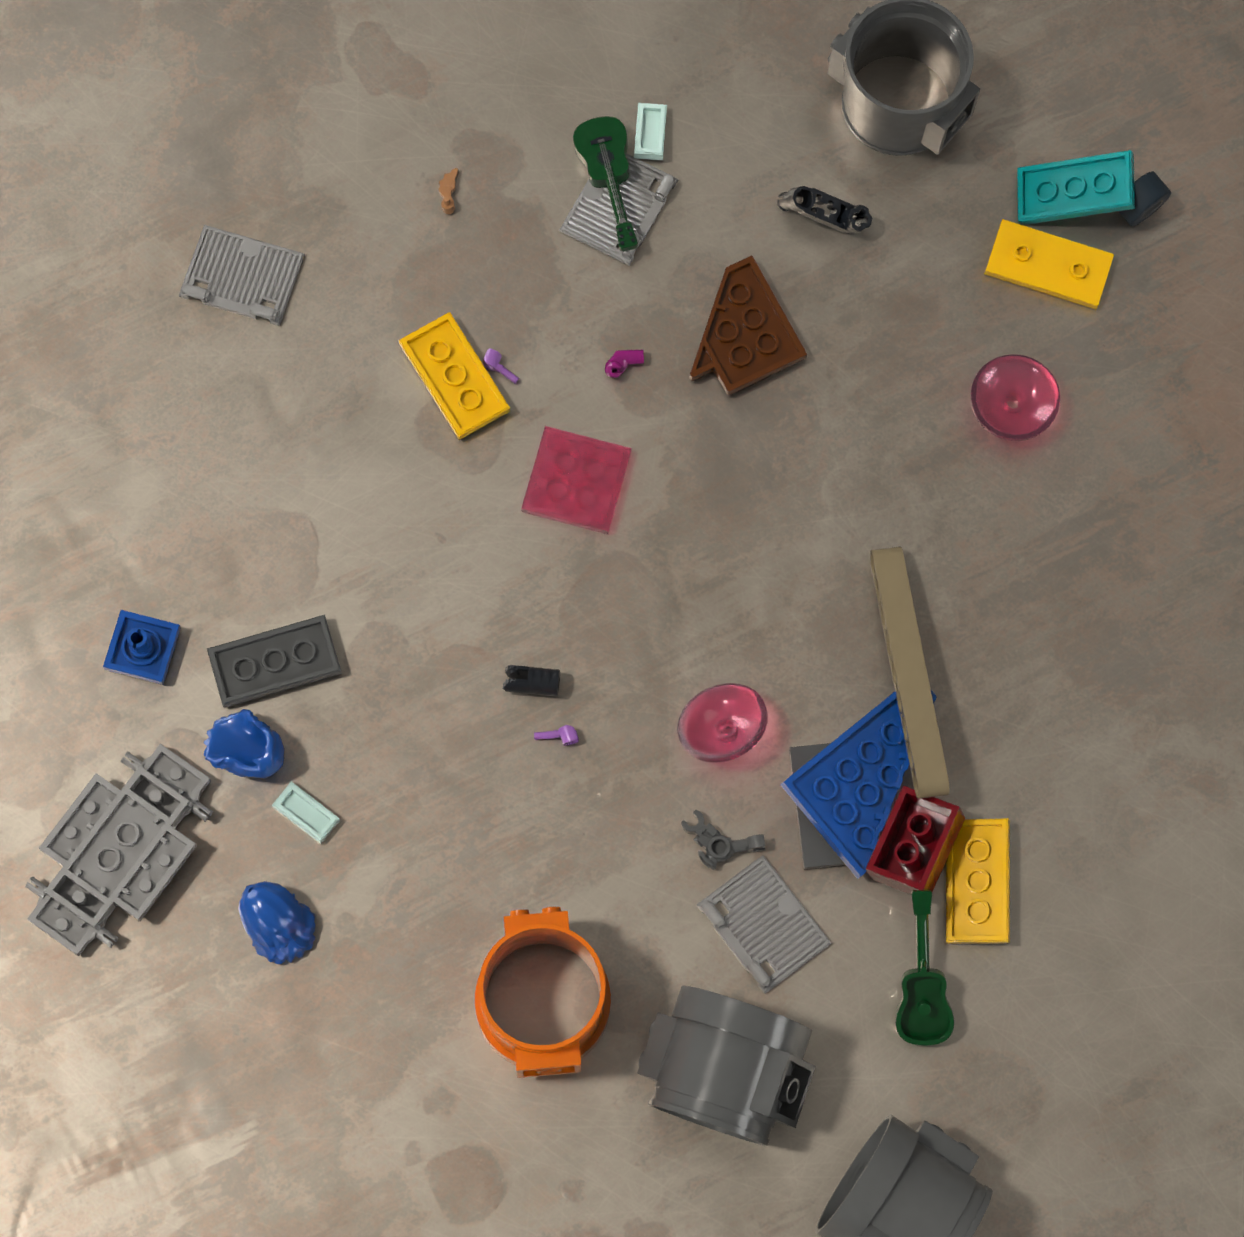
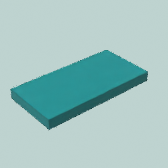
[1017,150,1135,225]

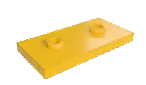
[984,219,1114,310]
[398,312,510,440]
[946,818,1010,944]

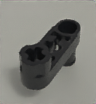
[777,186,872,234]

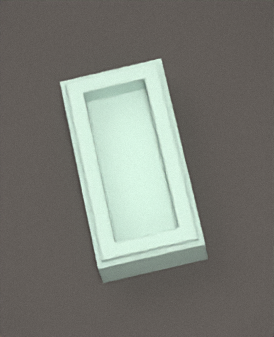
[634,103,667,160]
[272,782,340,844]

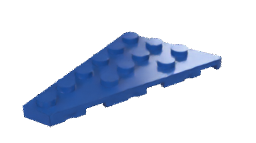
[780,690,937,879]

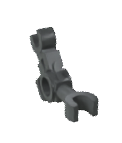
[681,810,765,870]

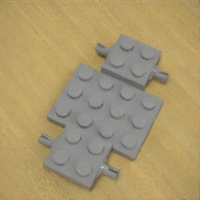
[25,744,213,957]

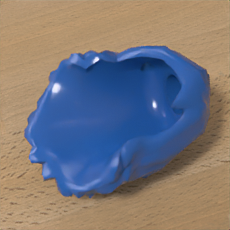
[204,709,285,779]
[238,881,316,965]

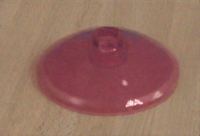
[970,354,1060,441]
[677,683,768,762]

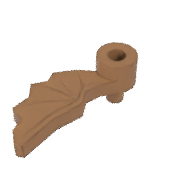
[438,168,459,214]

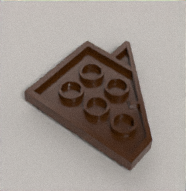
[690,255,807,396]

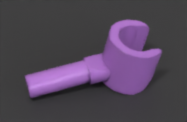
[482,349,519,384]
[534,725,579,746]

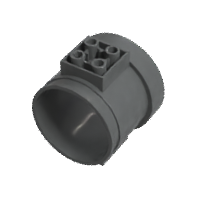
[827,0,981,156]
[637,985,816,1146]
[815,1115,993,1237]

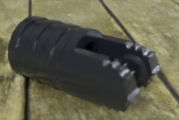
[502,665,560,697]

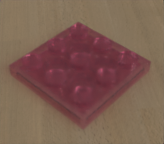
[521,426,632,535]

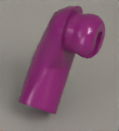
[605,349,644,378]

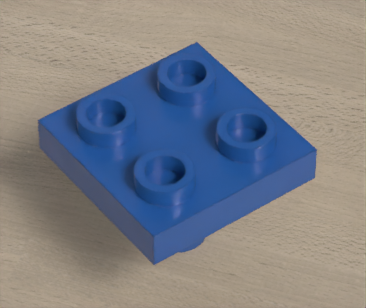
[103,610,181,685]

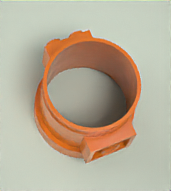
[475,907,611,1078]

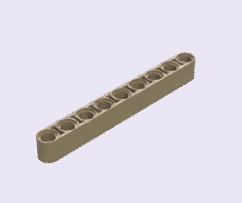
[870,546,950,799]

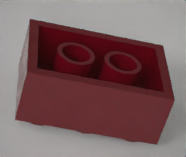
[866,786,965,895]

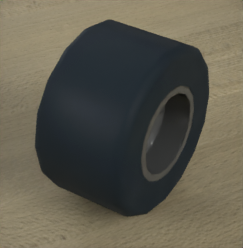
[1119,171,1171,226]

